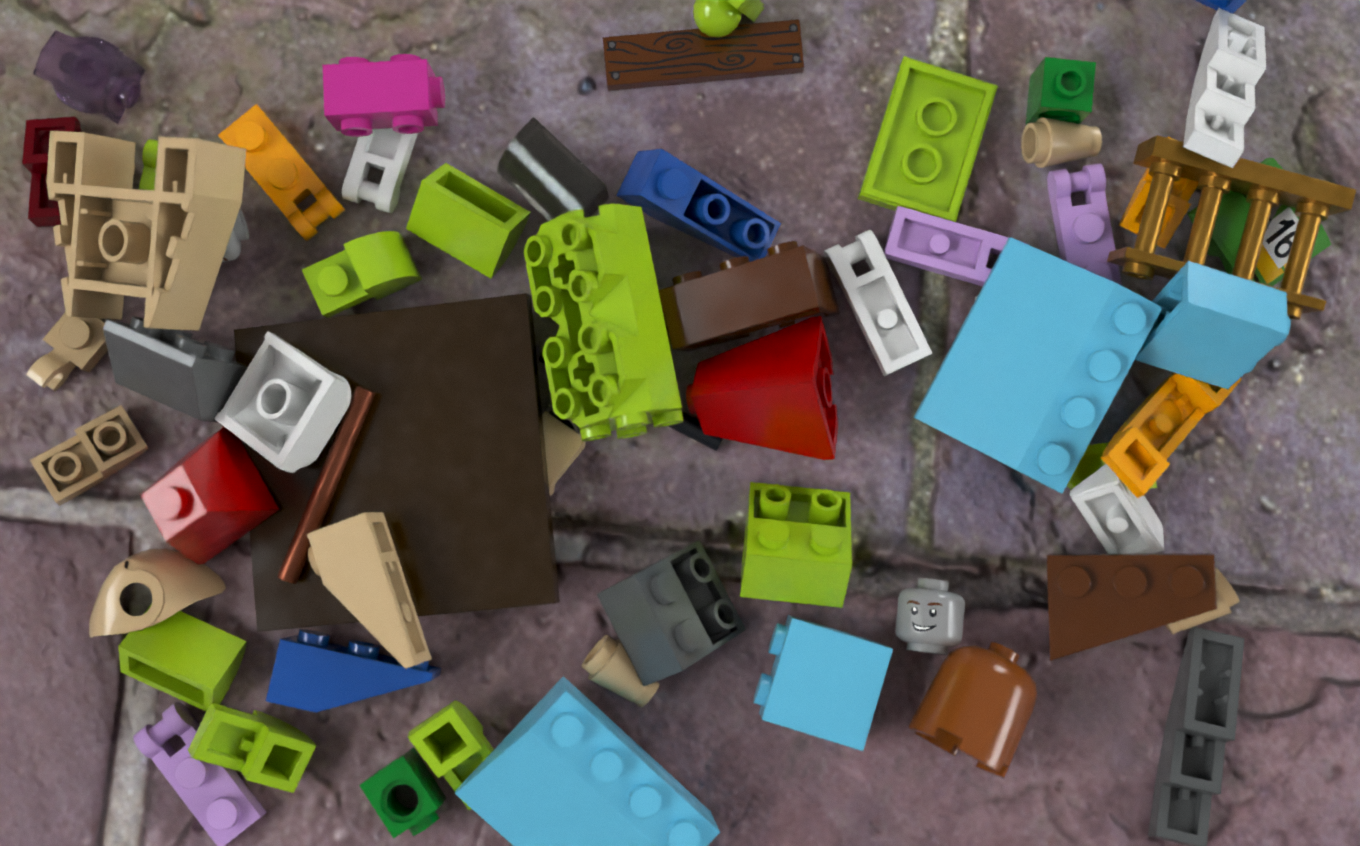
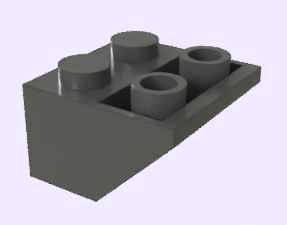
[103,316,248,423]
[597,540,746,686]

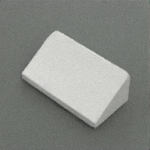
[1070,464,1164,554]

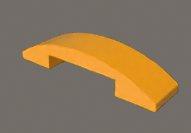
[1101,372,1242,498]

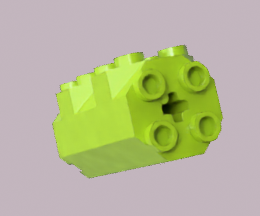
[524,204,683,442]

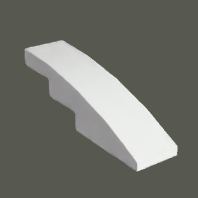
[1183,8,1266,168]

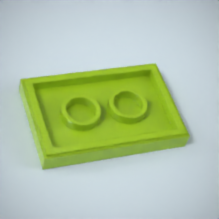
[857,56,998,222]

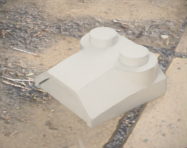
[214,331,351,473]

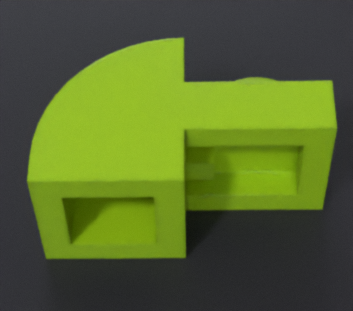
[302,231,423,318]
[408,700,494,810]
[188,702,316,793]

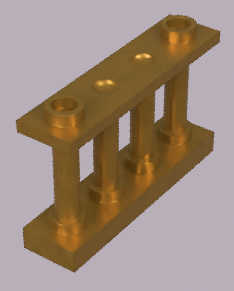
[1107,135,1356,320]

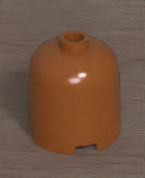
[908,642,1037,778]

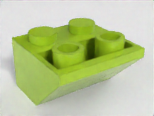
[740,482,852,608]

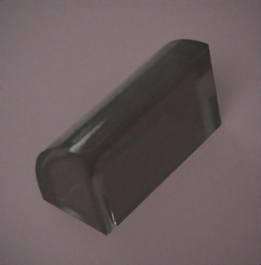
[497,117,609,221]

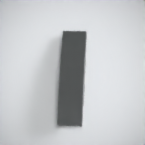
[1148,627,1245,846]

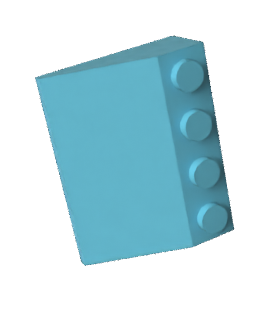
[913,237,1163,494]
[455,676,720,846]

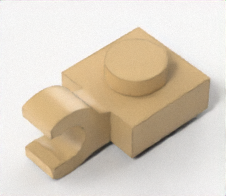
[26,313,108,391]

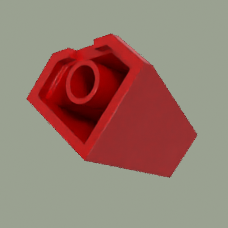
[686,316,838,460]
[141,426,280,565]

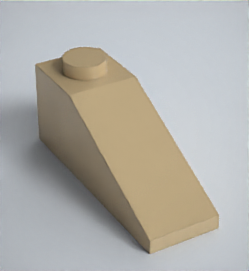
[307,512,432,669]

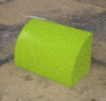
[406,163,531,279]
[118,603,247,711]

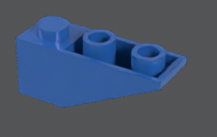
[616,149,781,262]
[266,629,442,713]

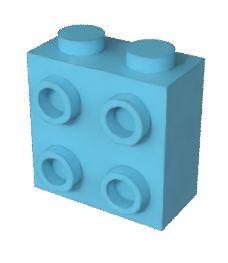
[1135,261,1291,389]
[753,615,893,751]

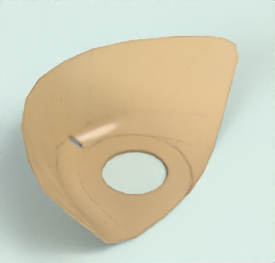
[89,549,226,638]

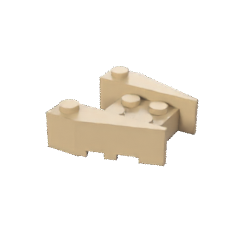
[46,131,246,331]

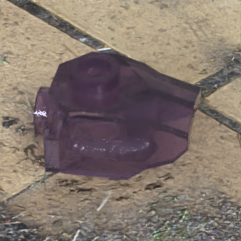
[33,30,145,124]

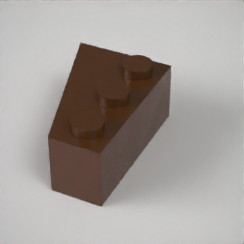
[658,241,840,352]
[1047,553,1217,661]

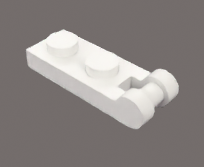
[342,128,418,213]
[824,230,932,377]

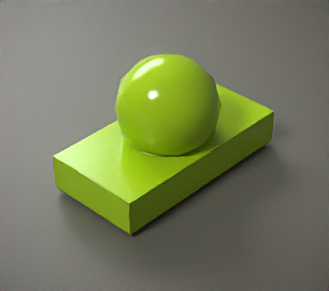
[693,0,765,38]

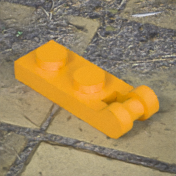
[218,104,346,241]

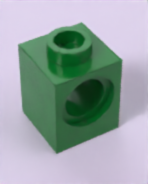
[1025,57,1096,125]
[359,747,447,839]

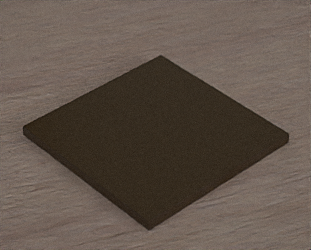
[234,293,560,632]

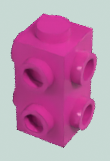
[322,54,445,137]

